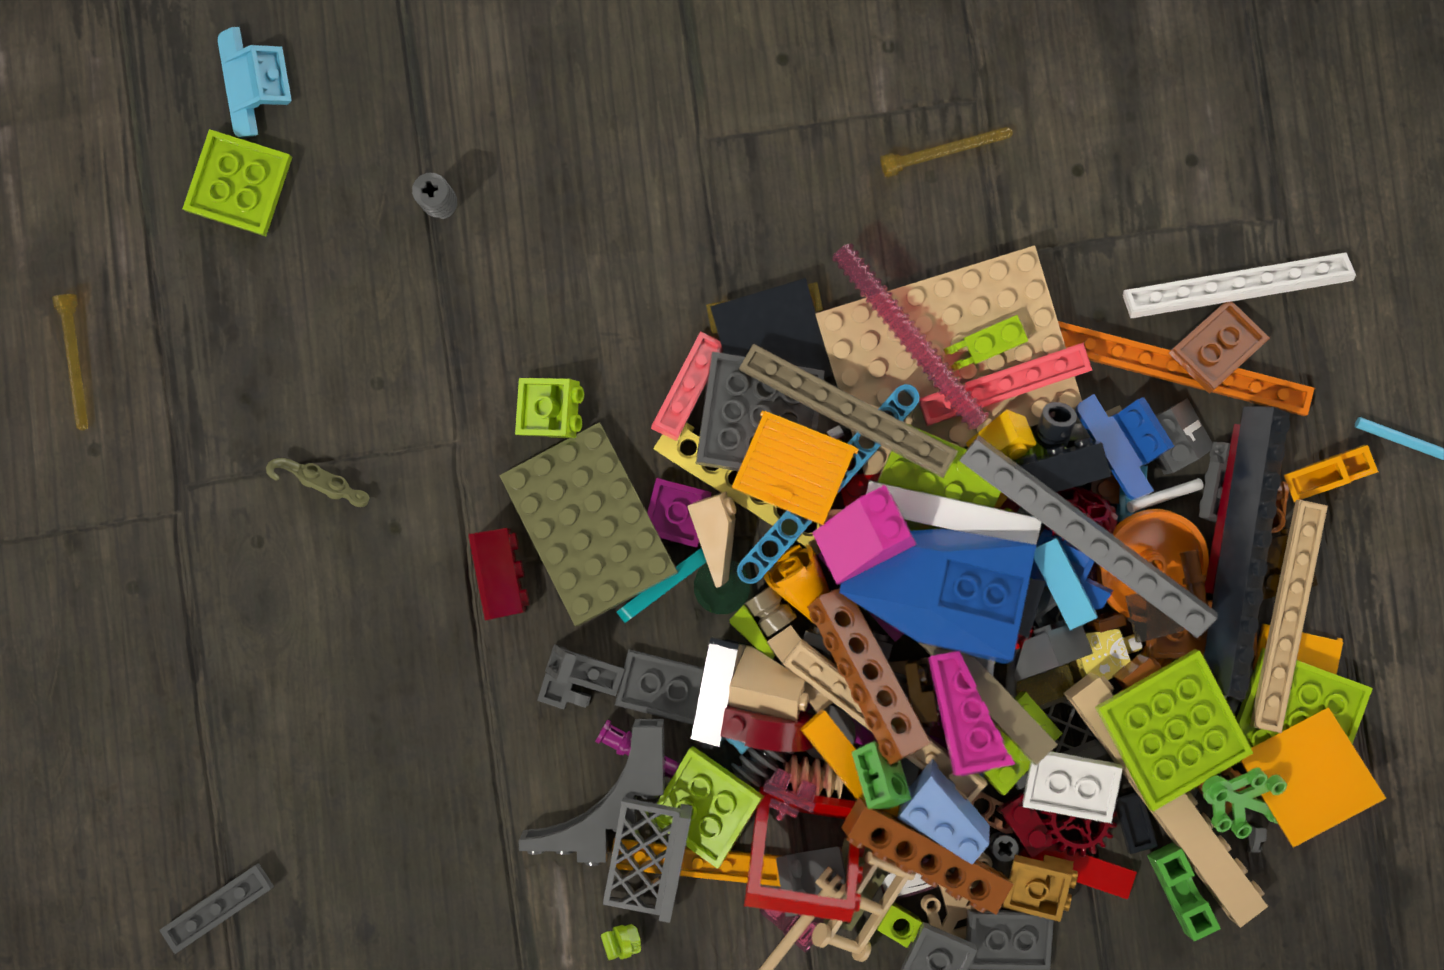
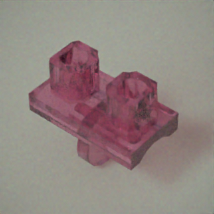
[763,768,817,821]

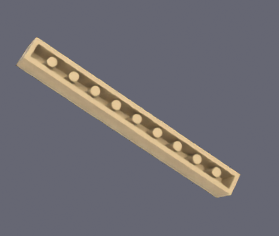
[1064,672,1268,928]

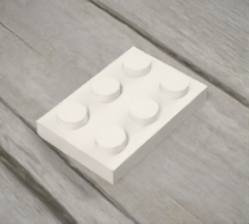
[1022,752,1123,823]

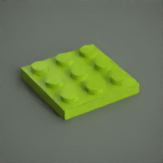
[183,129,292,237]
[651,746,764,869]

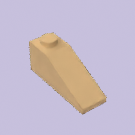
[687,492,736,588]

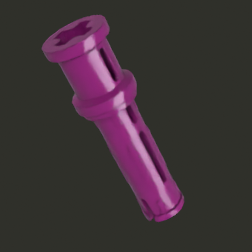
[595,719,681,779]

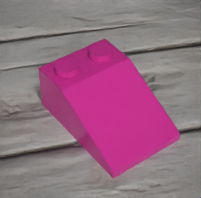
[812,485,917,584]

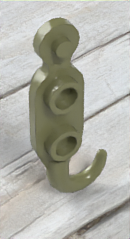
[266,458,370,507]

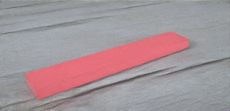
[918,343,1092,426]

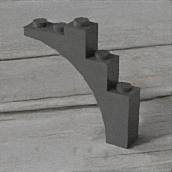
[519,719,665,866]

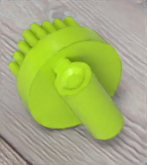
[601,924,641,960]

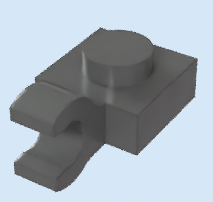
[537,673,592,709]

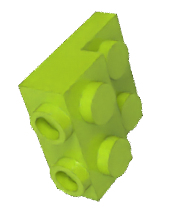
[515,378,584,438]

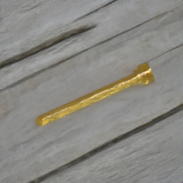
[880,127,1013,178]
[52,294,88,430]

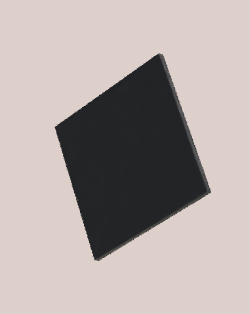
[710,278,833,378]

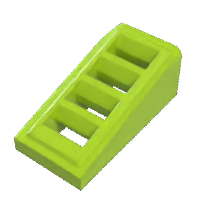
[729,604,775,659]

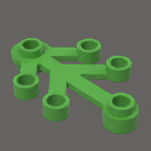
[1202,768,1287,839]

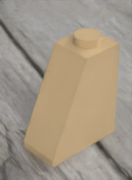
[729,645,809,722]

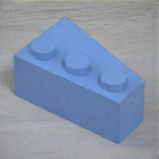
[898,758,989,864]

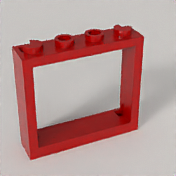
[744,787,865,922]

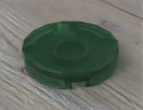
[694,560,750,614]

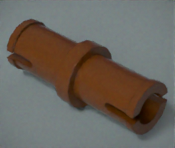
[1179,550,1209,606]

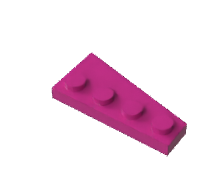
[928,651,1015,776]

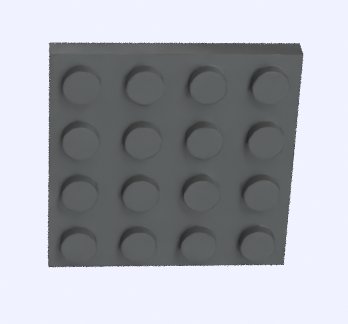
[695,352,824,471]

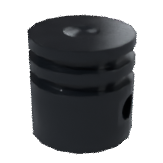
[1035,402,1077,449]

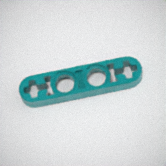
[617,548,707,623]

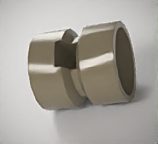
[744,587,797,637]

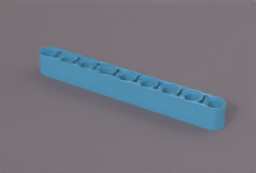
[737,384,919,584]

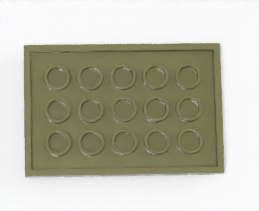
[499,422,678,627]

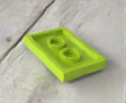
[981,691,1062,795]

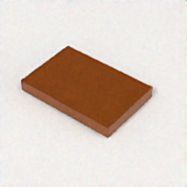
[1169,301,1270,394]

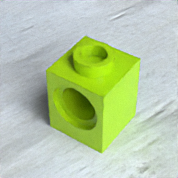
[877,902,922,948]

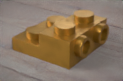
[1003,855,1078,922]

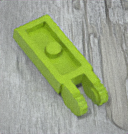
[943,315,1029,371]

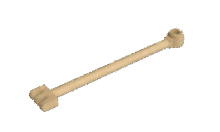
[759,867,846,970]

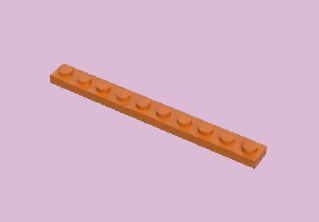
[1058,321,1314,416]

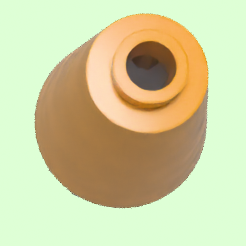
[764,545,830,622]

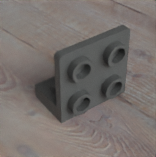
[776,846,847,917]

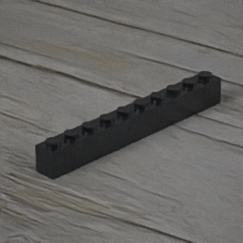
[1204,406,1290,699]

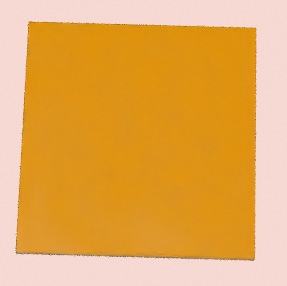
[1241,707,1386,847]

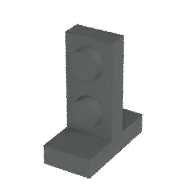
[545,644,625,696]

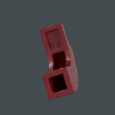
[720,706,816,752]

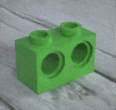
[852,741,912,809]

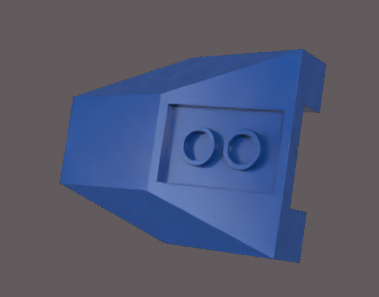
[839,528,1036,664]

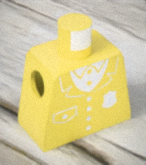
[1076,628,1142,680]

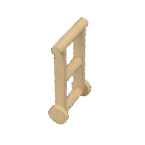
[812,852,916,962]

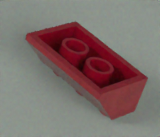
[468,528,530,620]

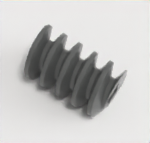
[412,173,457,219]
[731,747,794,787]

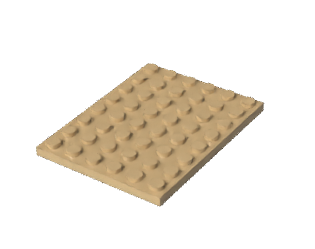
[815,246,1082,475]

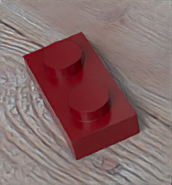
[998,792,1053,858]

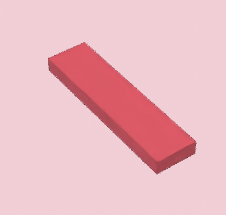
[651,331,723,441]

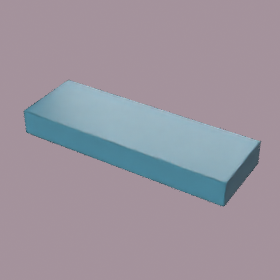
[1034,537,1098,630]

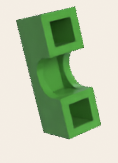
[1147,843,1221,941]

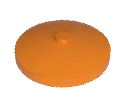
[1097,509,1209,623]

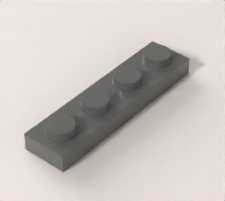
[159,863,274,954]

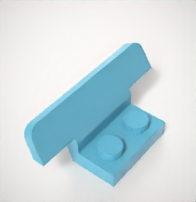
[218,27,292,138]

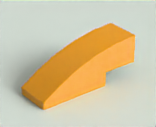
[1283,445,1378,502]

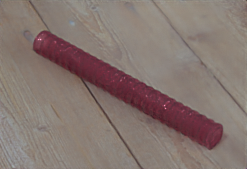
[832,243,990,431]

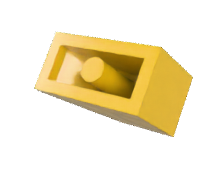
[966,410,1037,460]

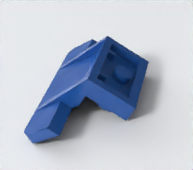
[1075,394,1174,500]
[1030,529,1113,609]

